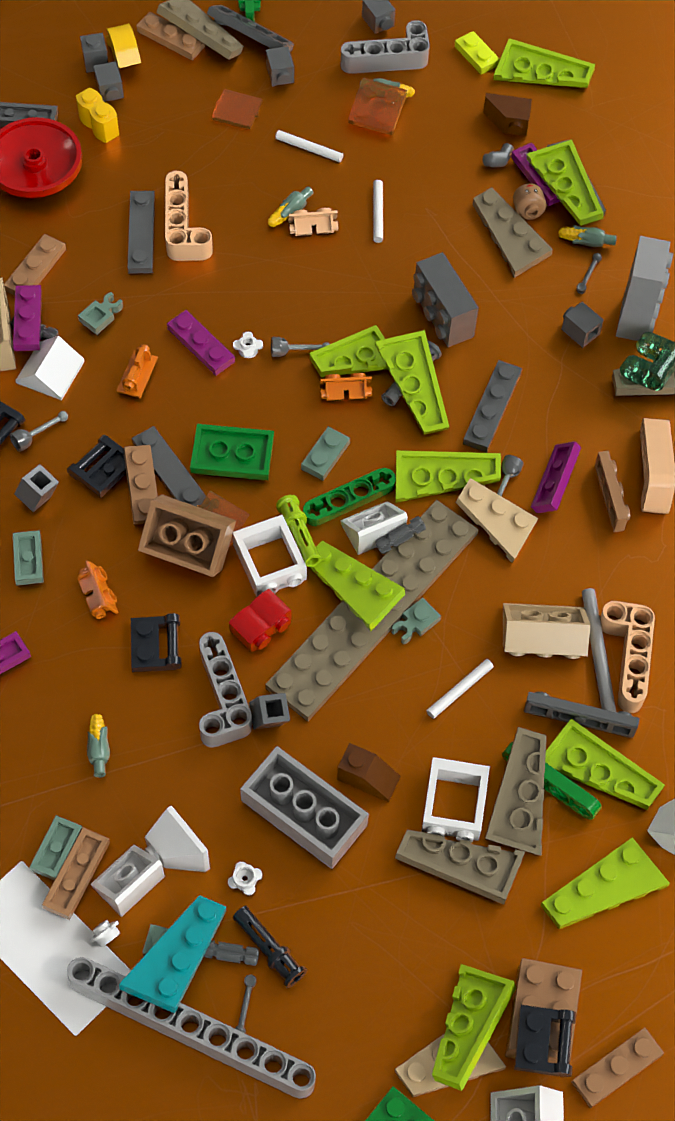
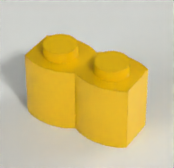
[76,88,119,143]

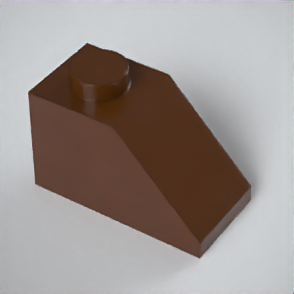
[483,93,532,136]
[337,743,401,802]

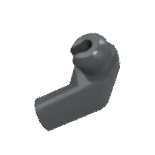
[482,143,514,167]

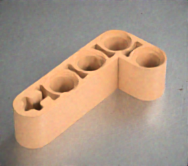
[165,171,213,261]
[640,418,675,514]
[600,601,655,713]

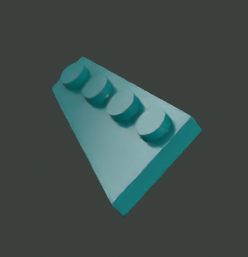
[119,895,226,1013]

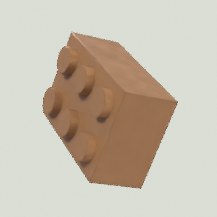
[138,495,236,577]
[505,958,582,1063]

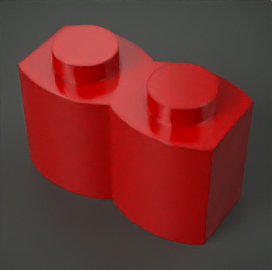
[229,589,292,652]

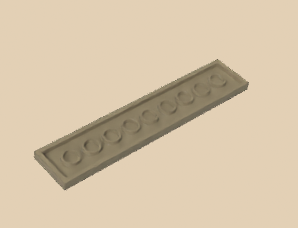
[265,500,478,721]

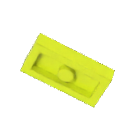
[454,31,500,75]

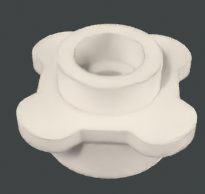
[233,332,263,358]
[228,862,262,895]
[90,920,120,947]

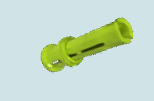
[276,495,322,567]

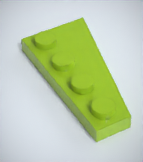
[493,38,596,88]
[526,139,603,226]
[375,330,449,435]
[395,450,501,503]
[310,541,405,631]
[545,719,665,810]
[541,837,670,929]
[432,964,516,1091]

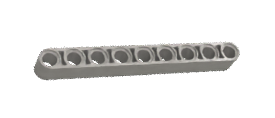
[67,957,316,1099]

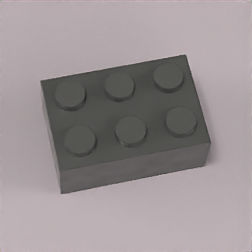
[412,252,479,347]

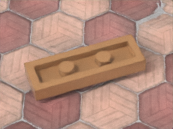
[137,12,205,60]
[4,234,66,296]
[123,445,158,525]
[594,451,630,532]
[42,828,110,920]
[571,1028,664,1108]

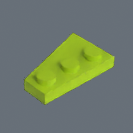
[309,325,388,377]

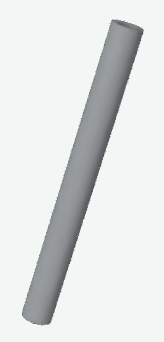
[582,588,616,712]

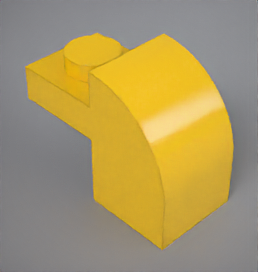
[105,23,141,68]

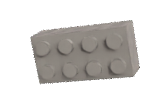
[616,236,673,342]
[240,746,369,869]

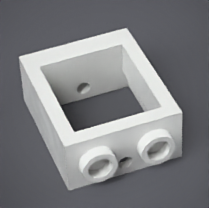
[233,515,307,597]
[421,757,490,842]

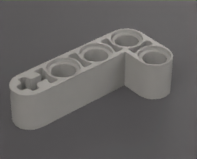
[340,20,430,74]
[199,632,252,747]

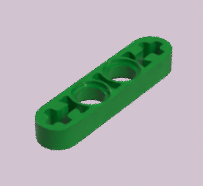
[303,468,396,526]
[502,742,602,820]

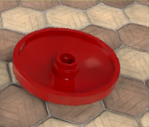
[0,117,82,198]

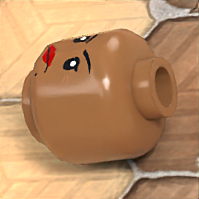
[513,184,546,220]

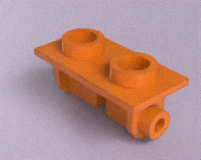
[117,344,158,398]
[320,373,372,401]
[77,561,119,619]

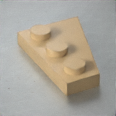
[456,478,538,563]
[395,1034,506,1097]

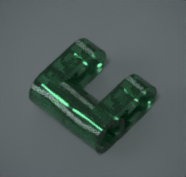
[620,332,675,391]

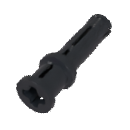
[232,905,307,988]

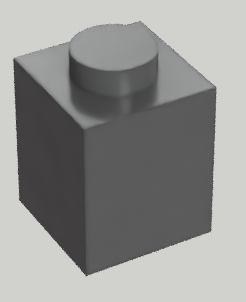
[362,0,395,34]
[80,33,108,73]
[266,46,294,86]
[93,61,124,102]
[562,302,604,348]
[14,464,59,512]
[249,693,290,730]

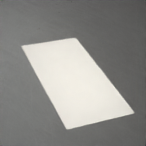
[0,861,131,1036]

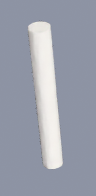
[276,130,343,162]
[373,180,383,243]
[426,659,494,719]

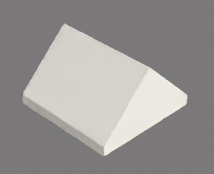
[16,336,85,400]
[340,501,408,555]
[90,845,165,917]

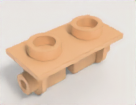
[288,208,338,236]

